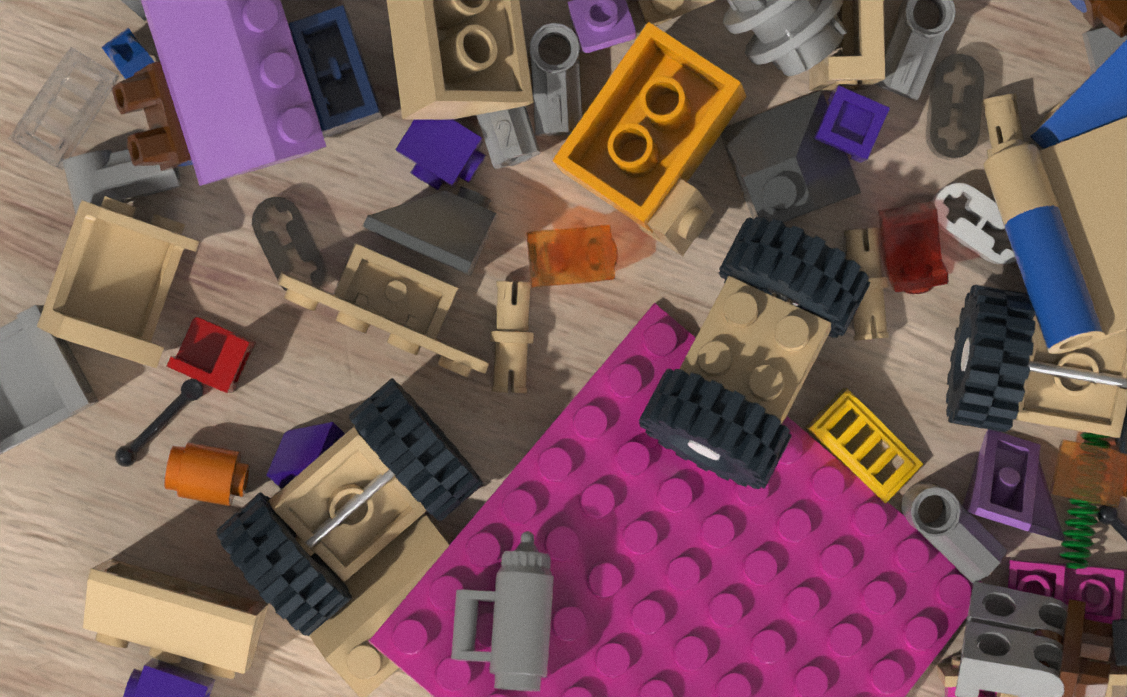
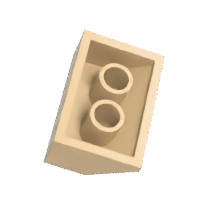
[387,0,534,120]
[309,512,453,697]
[83,559,269,679]

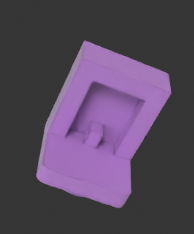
[568,0,636,53]

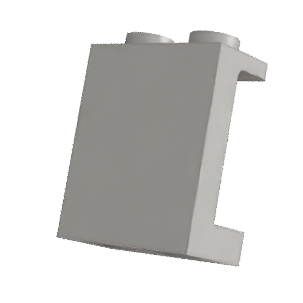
[0,305,99,455]

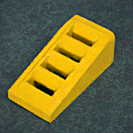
[806,388,923,504]

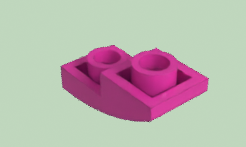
[1008,560,1127,624]

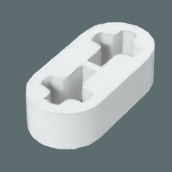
[930,183,1016,264]

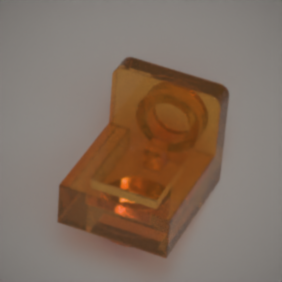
[526,224,618,288]
[1050,439,1127,508]

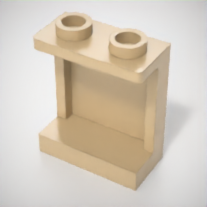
[809,0,885,91]
[37,196,200,368]

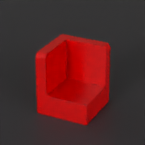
[166,317,256,393]

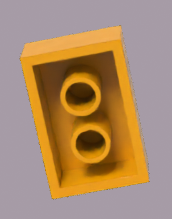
[552,22,747,233]

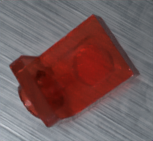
[878,201,949,294]

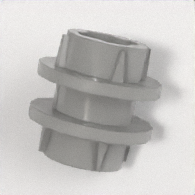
[723,0,847,76]

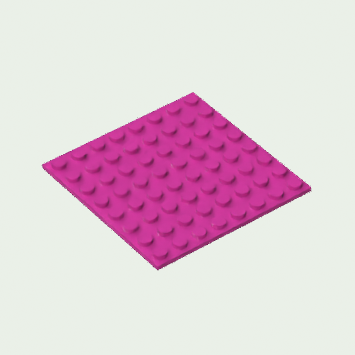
[368,303,982,697]

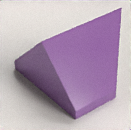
[962,430,1065,541]

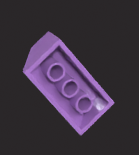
[141,0,327,186]

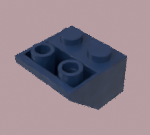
[288,5,384,138]

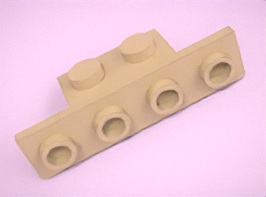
[277,243,489,377]

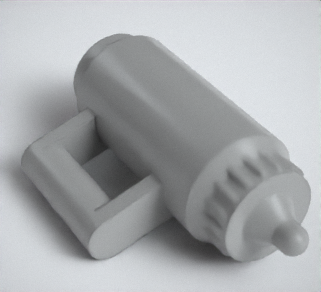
[451,531,554,691]

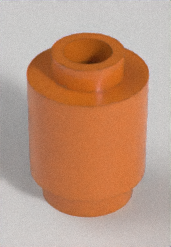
[165,442,250,506]

